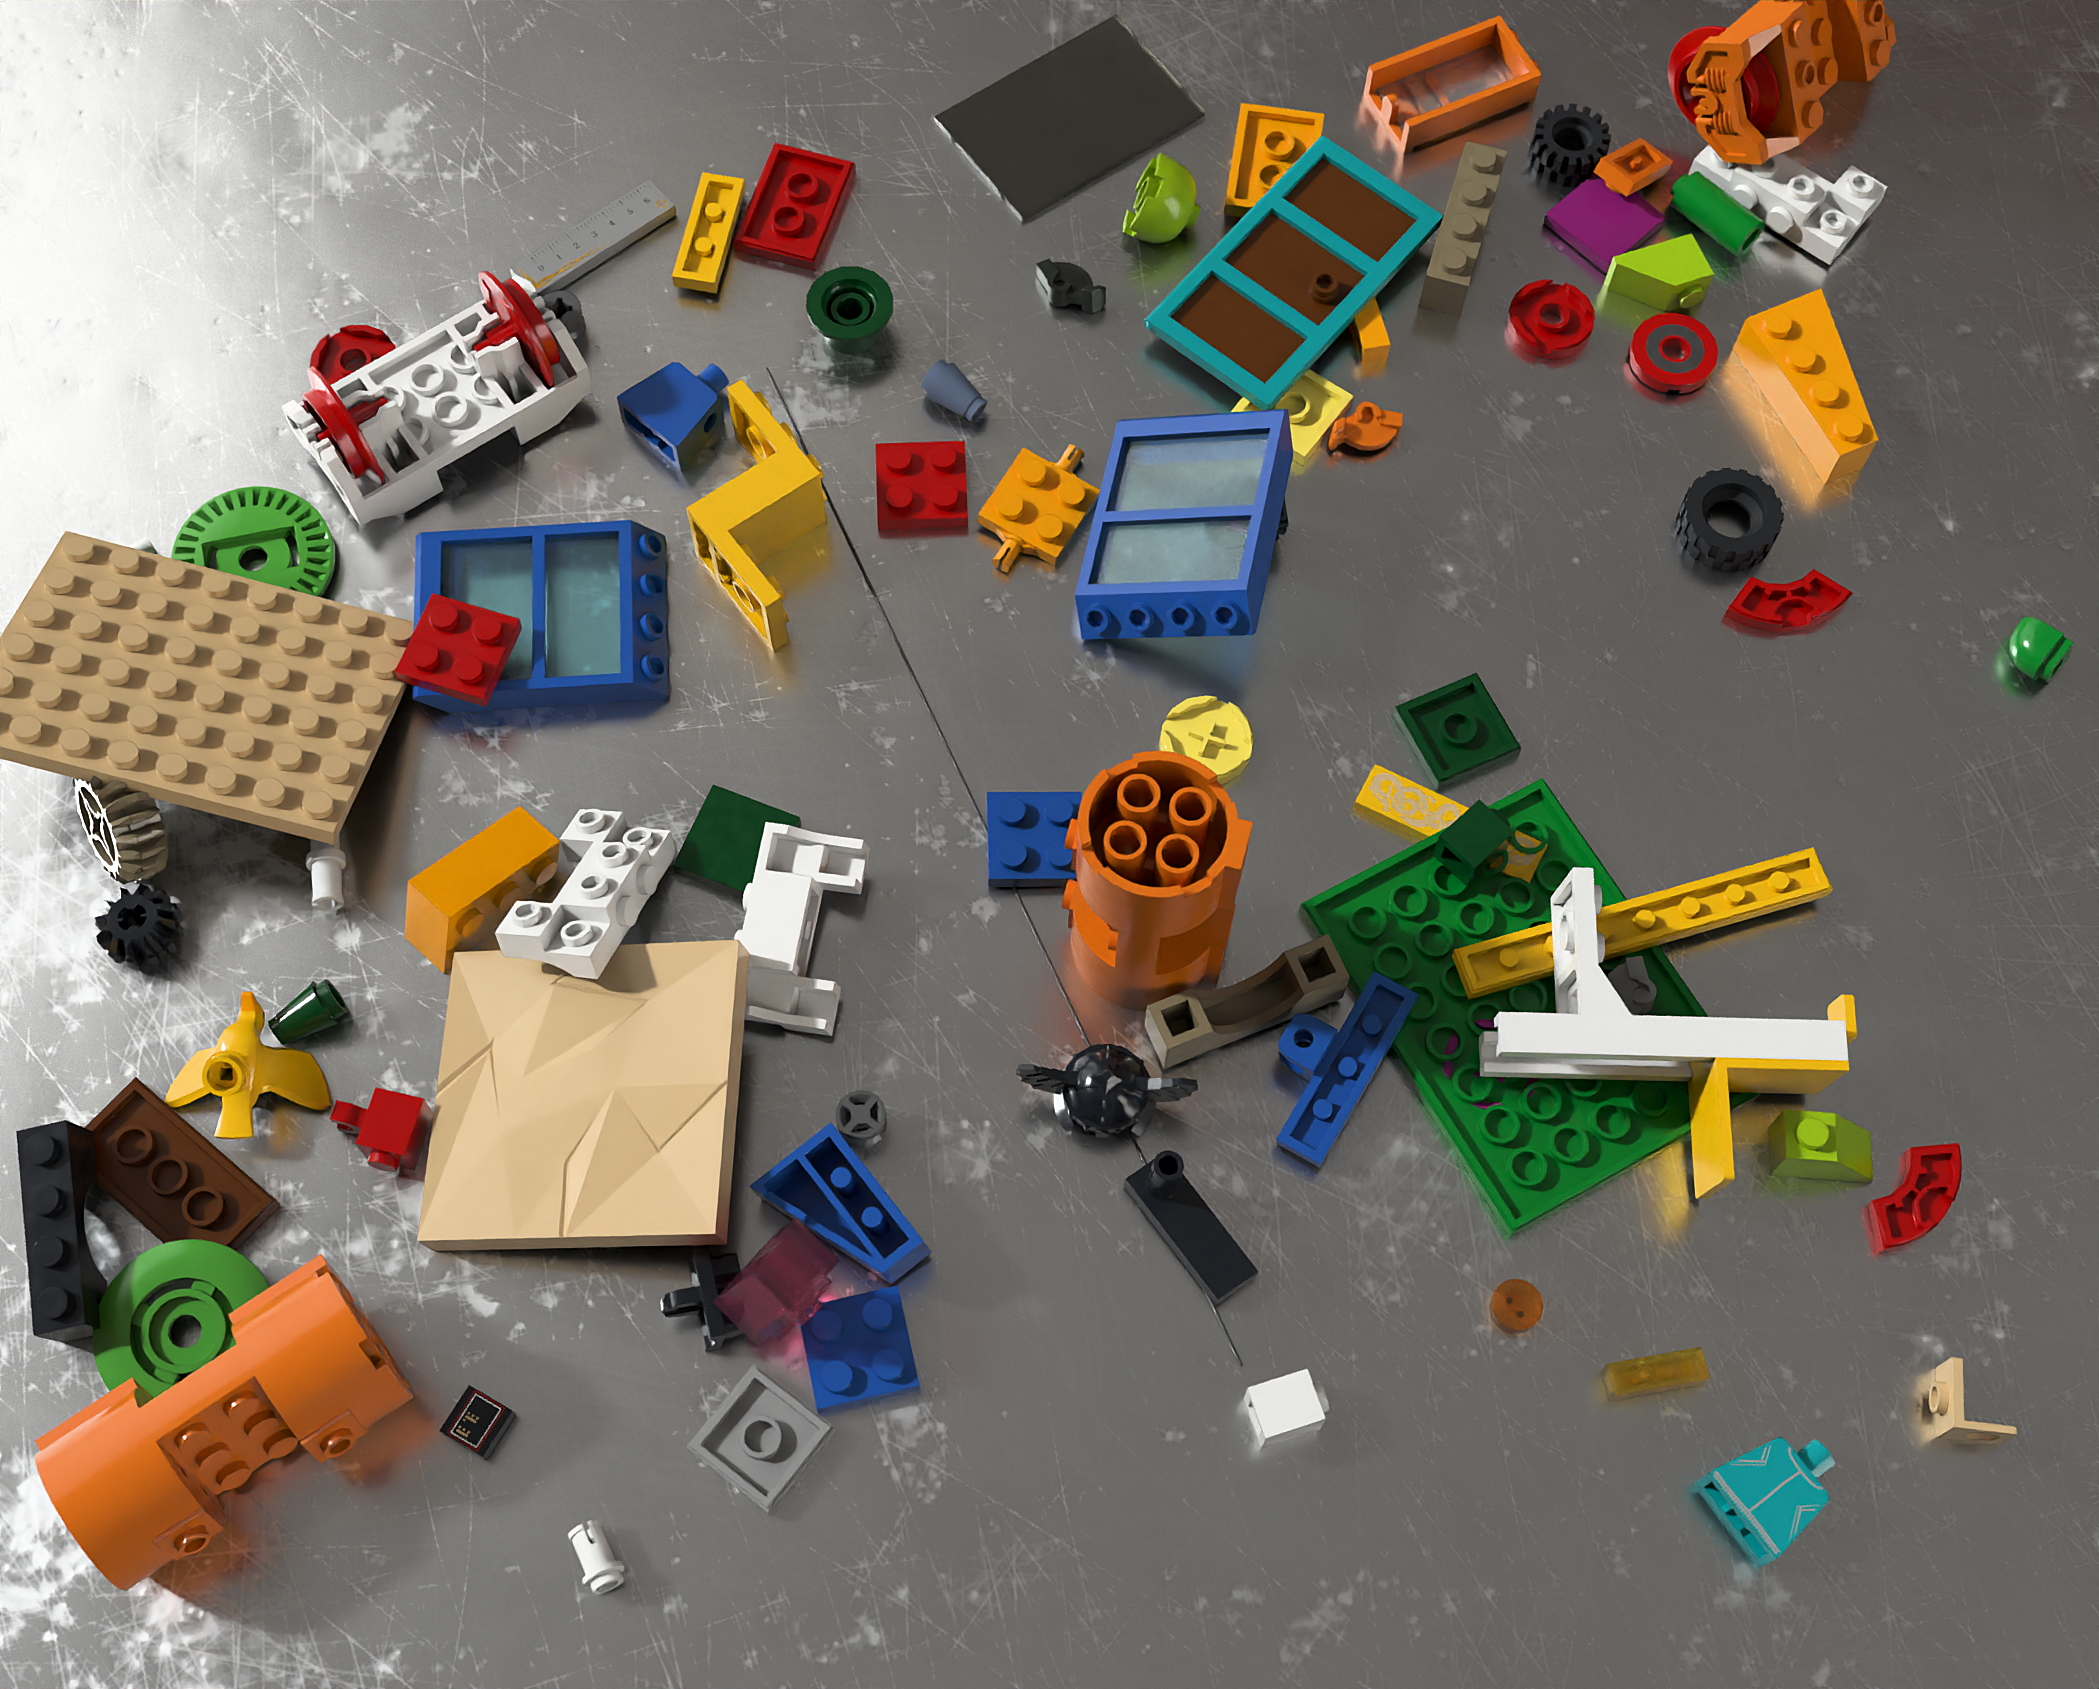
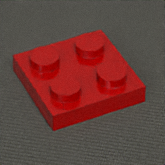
[875,441,968,530]
[394,593,522,707]

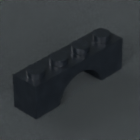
[16,1120,108,1343]

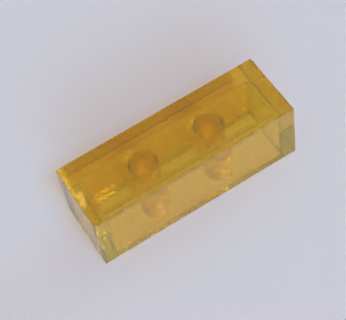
[1600,1347,1710,1402]

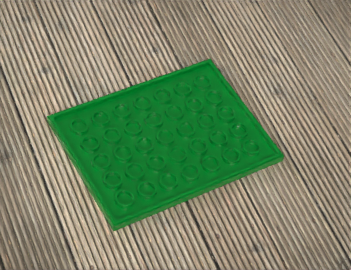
[1299,778,1761,1238]

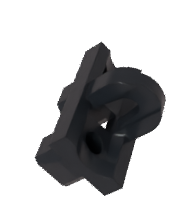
[660,1245,751,1352]

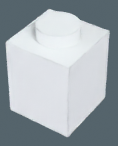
[1244,1369,1329,1448]

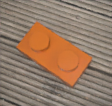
[1593,138,1674,197]

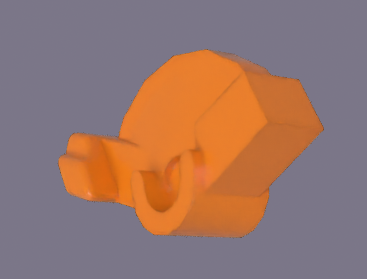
[1327,401,1403,450]

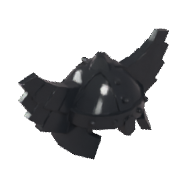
[1016,1043,1198,1138]

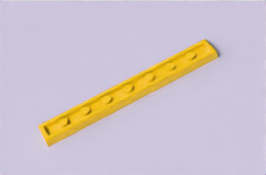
[1452,847,1833,999]

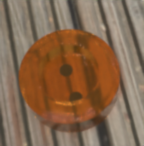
[1489,1279,1543,1334]

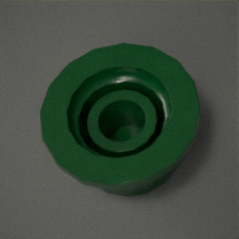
[806,266,893,354]

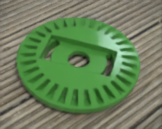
[171,486,335,597]
[92,1239,271,1398]

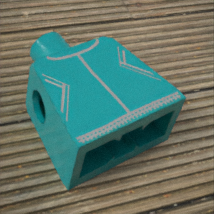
[1696,1436,1835,1567]

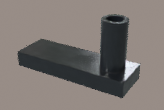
[1123,1150,1259,1306]

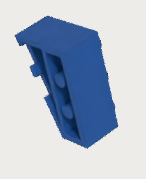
[749,1122,931,1284]

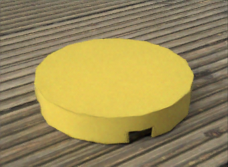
[1159,695,1254,784]

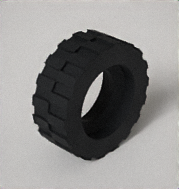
[1676,468,1784,572]

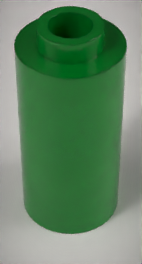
[1670,171,1765,257]

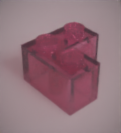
[713,1218,839,1346]

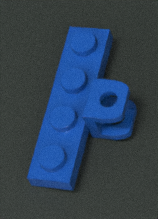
[1276,971,1418,1168]

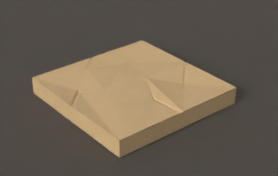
[417,940,750,1251]

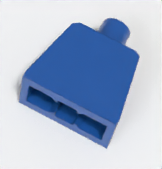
[616,362,729,471]

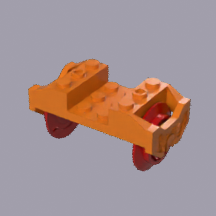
[1668,0,1896,165]

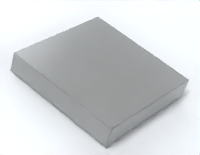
[686,1364,836,1515]

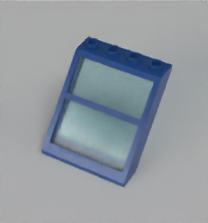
[1075,409,1294,639]
[412,520,669,713]

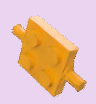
[977,444,1100,572]

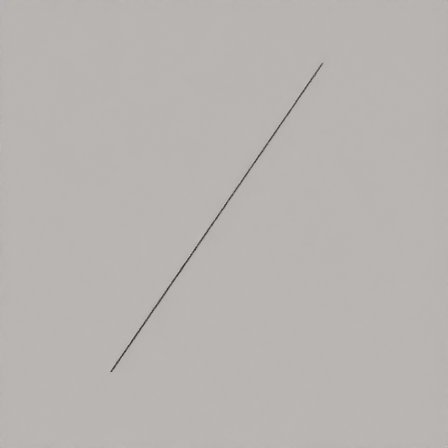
[766,367,1243,1366]

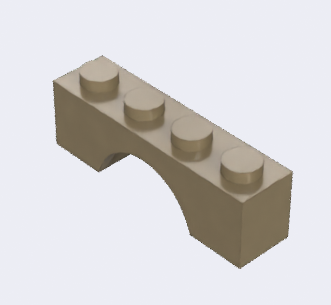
[1418,141,1508,317]
[1144,934,1350,1069]

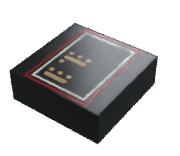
[439,1385,516,1460]

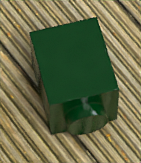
[1432,800,1515,887]

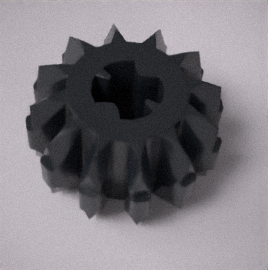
[94,883,184,970]

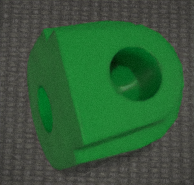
[2009,617,2074,682]

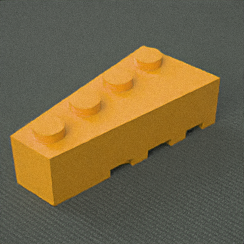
[1733,288,1878,484]

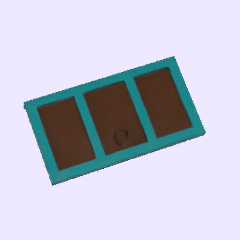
[1143,136,1443,410]

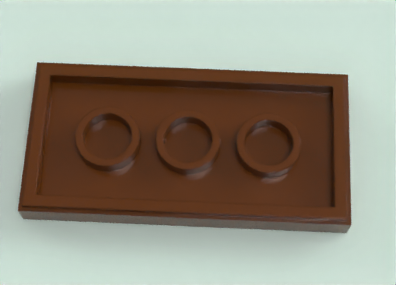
[84,1077,281,1250]

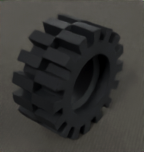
[1529,104,1611,186]

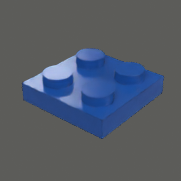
[986,792,1082,887]
[797,1285,920,1414]

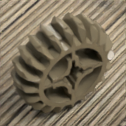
[72,775,169,885]

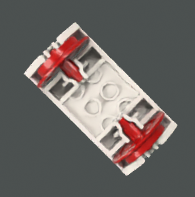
[281,270,594,526]

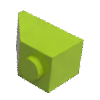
[1604,233,1714,312]
[1768,1109,1873,1183]

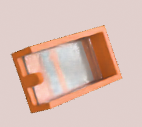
[1364,15,1542,154]

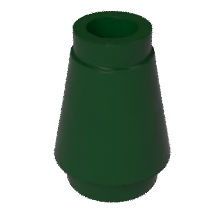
[268,979,348,1045]

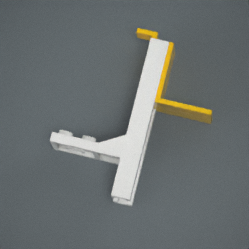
[1479,867,1858,1199]

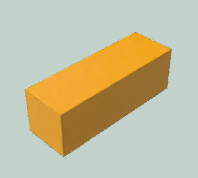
[1349,296,1391,364]

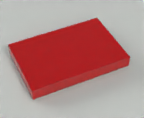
[733,142,856,272]

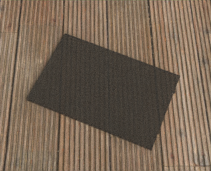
[934,14,1205,222]

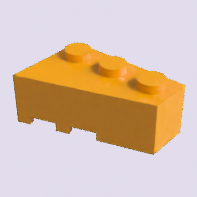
[404,806,560,974]

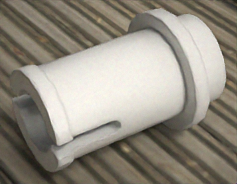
[568,1519,625,1595]

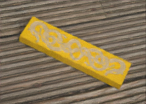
[1353,764,1548,883]

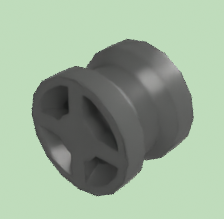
[543,290,586,344]
[836,1090,888,1150]

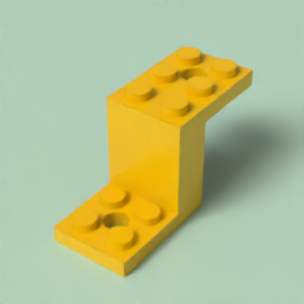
[686,379,827,652]

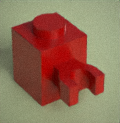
[330,1087,433,1172]

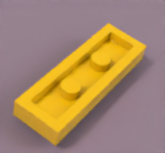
[672,172,746,293]

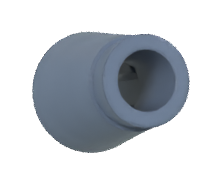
[920,359,988,422]

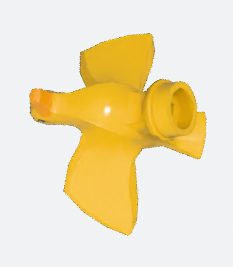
[164,991,330,1140]

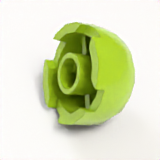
[1123,153,1201,243]

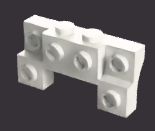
[1688,144,1888,265]
[495,809,677,979]
[734,822,870,1036]

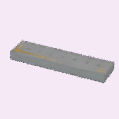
[509,178,677,298]

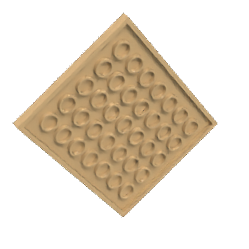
[0,531,414,845]

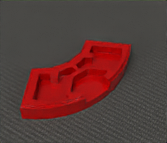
[1724,569,1853,632]
[1867,1143,1962,1254]

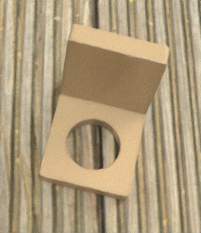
[1929,1357,2017,1445]

